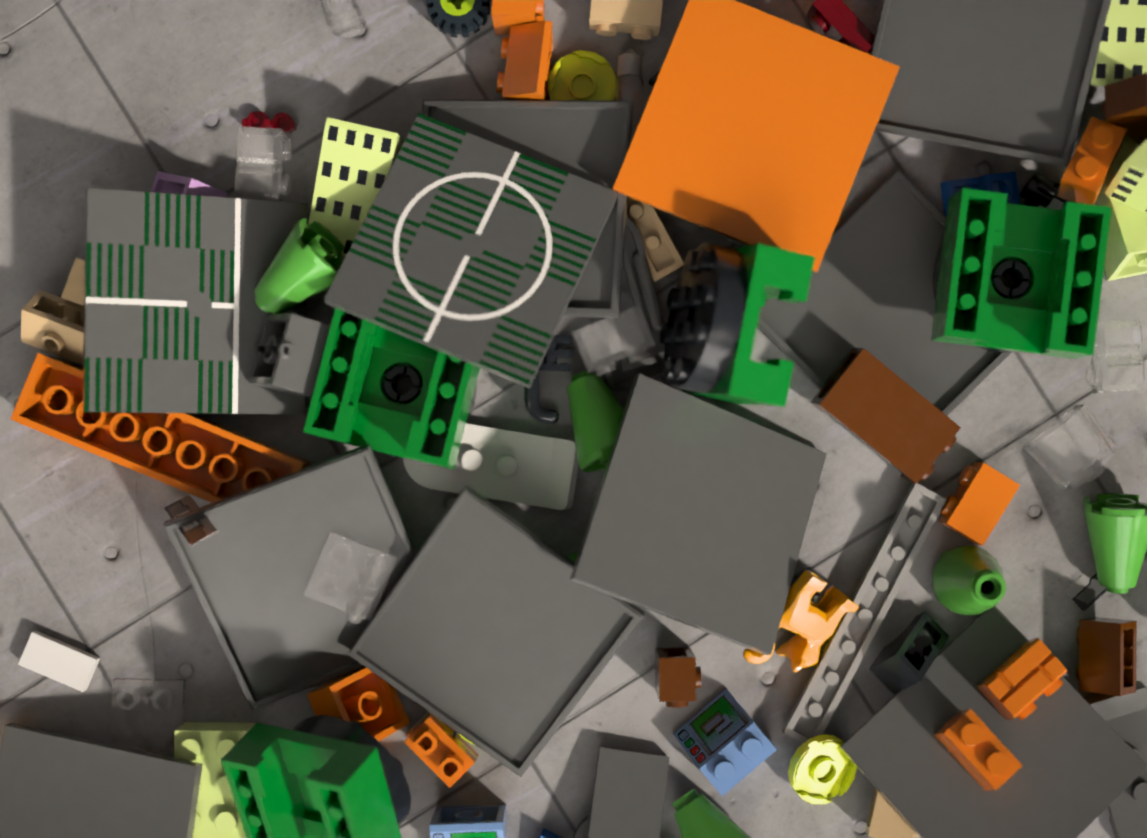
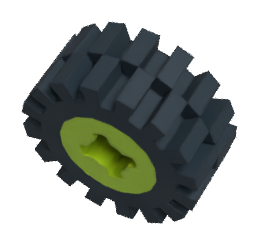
[426,0,491,38]

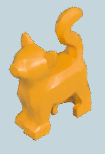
[743,570,859,673]

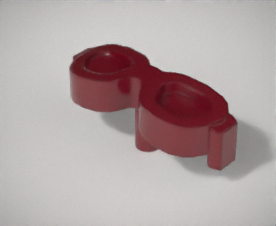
[242,111,297,133]

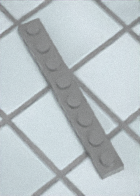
[782,483,947,743]

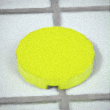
[547,50,617,101]
[788,735,857,804]

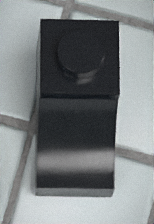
[869,611,949,694]

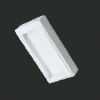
[18,631,100,692]

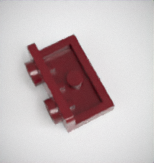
[806,0,875,54]

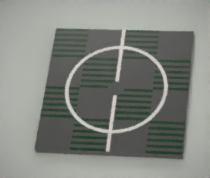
[324,113,618,389]

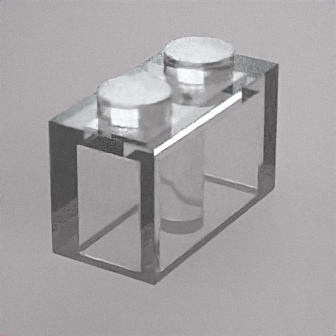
[571,305,655,377]

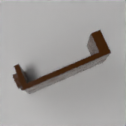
[810,347,961,484]

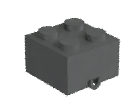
[249,313,331,397]

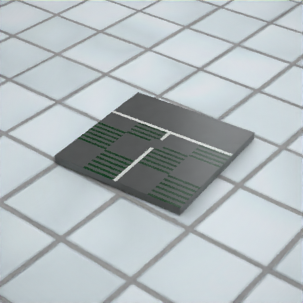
[83,187,308,415]

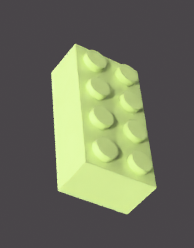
[174,722,256,838]

